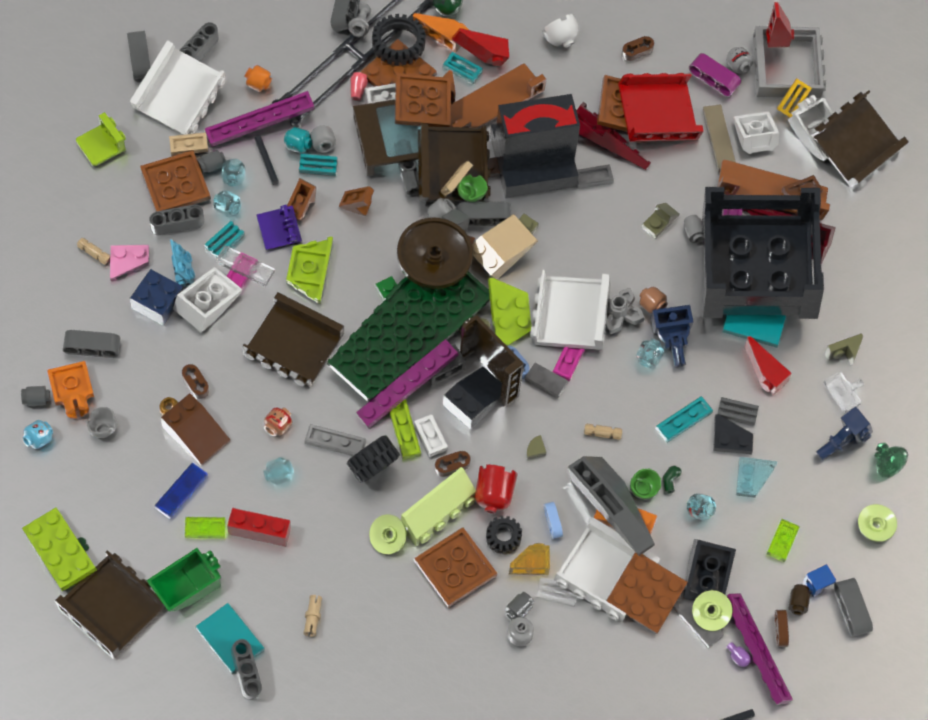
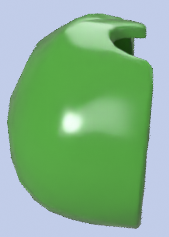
[457,174,488,202]
[630,468,661,500]

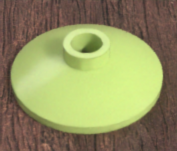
[858,504,897,542]
[369,514,406,554]
[692,590,732,631]

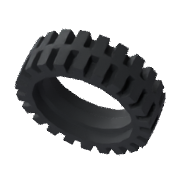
[372,14,426,66]

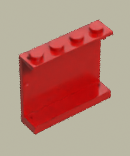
[618,73,704,142]

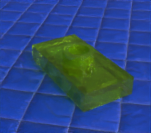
[185,517,226,538]
[767,519,800,562]

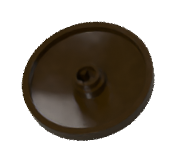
[397,217,473,289]

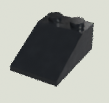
[443,366,502,430]
[683,539,736,601]

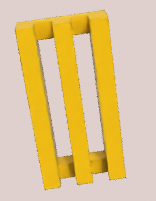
[777,78,812,117]

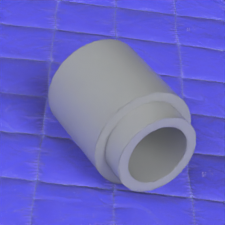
[684,215,704,243]

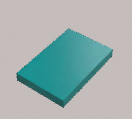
[722,315,786,348]
[195,603,265,674]

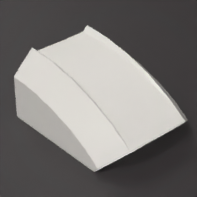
[733,112,779,154]

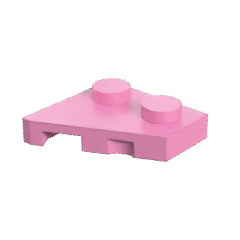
[110,245,149,281]

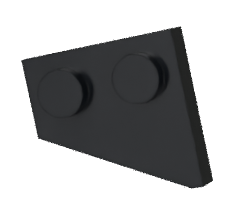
[713,414,753,455]

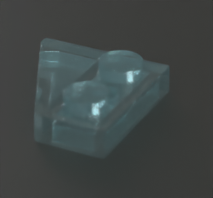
[736,457,777,498]

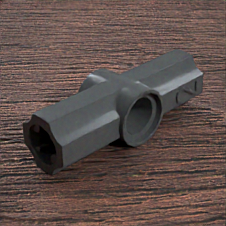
[394,140,419,196]

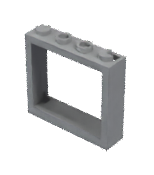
[753,26,826,98]

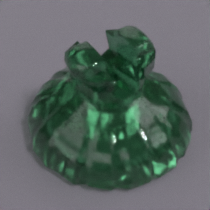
[874,442,909,478]

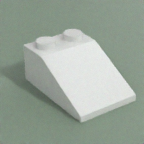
[173,267,243,332]

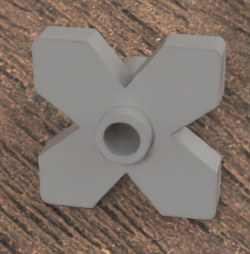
[606,288,645,334]

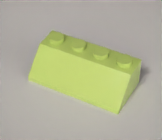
[401,467,476,546]

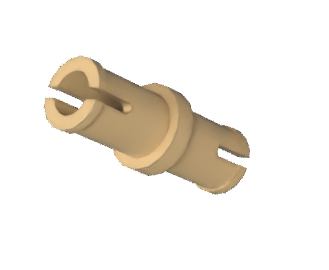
[303,595,322,637]

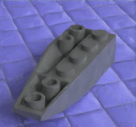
[568,456,655,556]

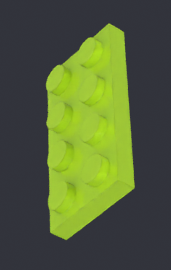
[22,507,97,592]

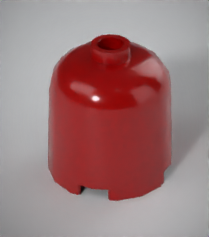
[475,464,518,514]

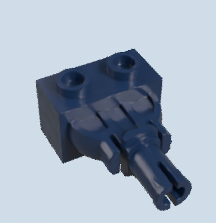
[650,305,694,367]
[816,406,873,460]

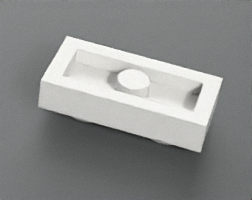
[414,414,448,457]

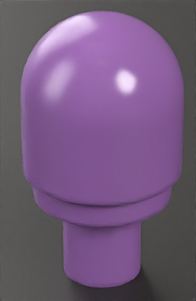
[726,642,751,667]

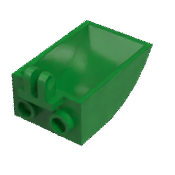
[146,548,221,612]

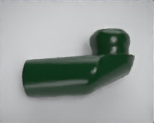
[662,465,682,494]

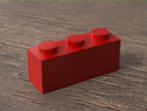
[227,508,291,547]

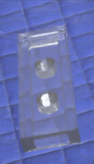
[216,245,275,287]

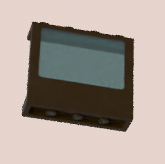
[353,99,419,176]

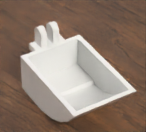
[788,95,833,161]

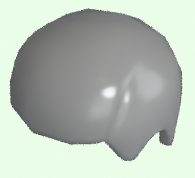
[87,407,117,438]

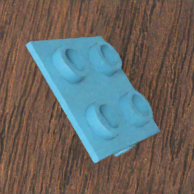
[170,239,195,287]

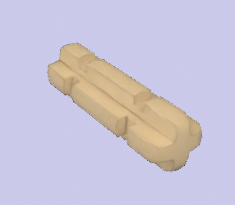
[77,238,110,265]
[584,423,622,440]

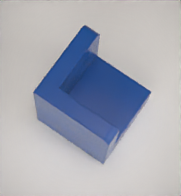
[803,564,836,597]

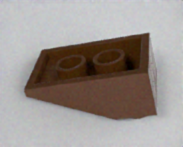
[161,393,231,466]

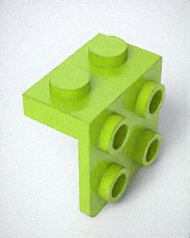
[76,112,126,166]

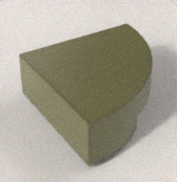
[527,435,546,459]

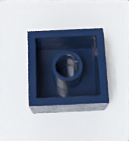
[130,269,183,326]

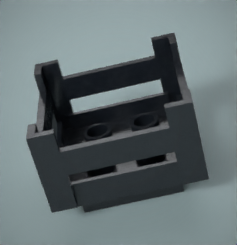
[702,187,824,319]

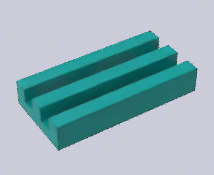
[442,52,483,84]
[299,154,338,176]
[204,221,245,258]

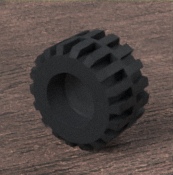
[346,435,400,483]

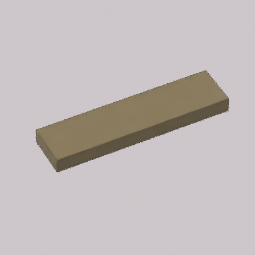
[703,104,736,172]

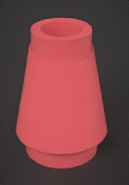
[350,72,368,101]

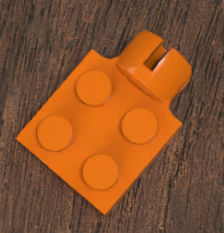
[47,361,94,419]

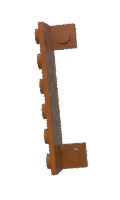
[450,63,546,128]
[717,159,830,220]

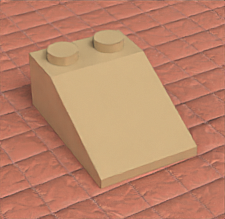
[472,214,538,280]

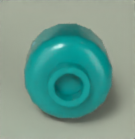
[284,127,312,153]

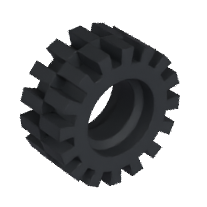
[486,515,522,554]

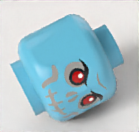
[23,420,53,449]

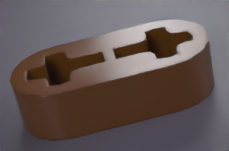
[622,36,654,61]
[182,364,209,399]
[435,451,471,477]
[774,610,789,647]

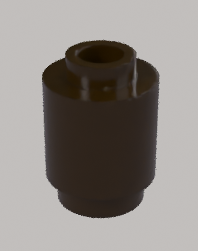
[788,584,811,616]

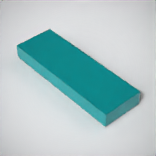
[655,396,713,443]

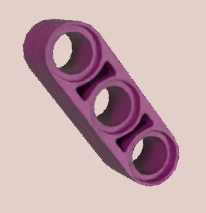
[689,53,741,97]

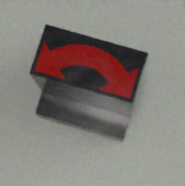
[490,94,580,198]

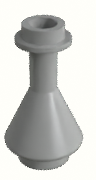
[348,4,371,37]

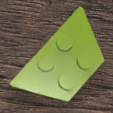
[286,236,333,304]
[488,278,532,346]

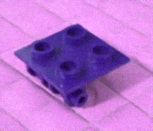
[256,205,302,250]

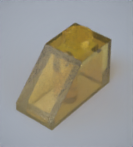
[509,543,550,575]

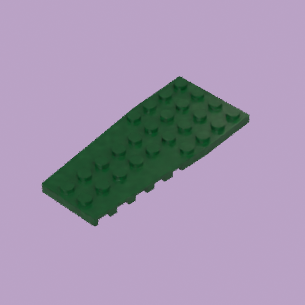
[327,271,490,402]

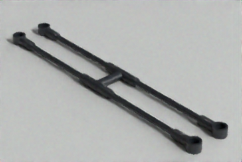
[272,0,434,127]

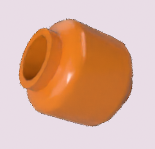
[244,65,273,92]

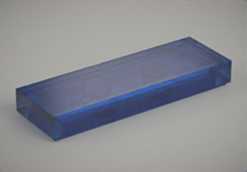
[154,462,208,519]

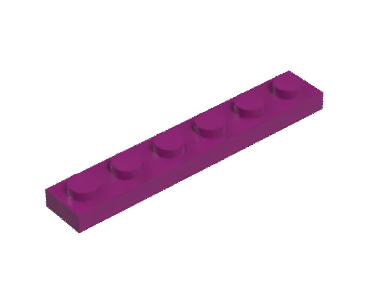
[205,91,315,147]
[356,339,459,428]
[727,593,793,705]

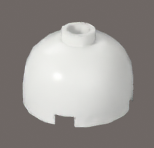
[542,14,579,48]

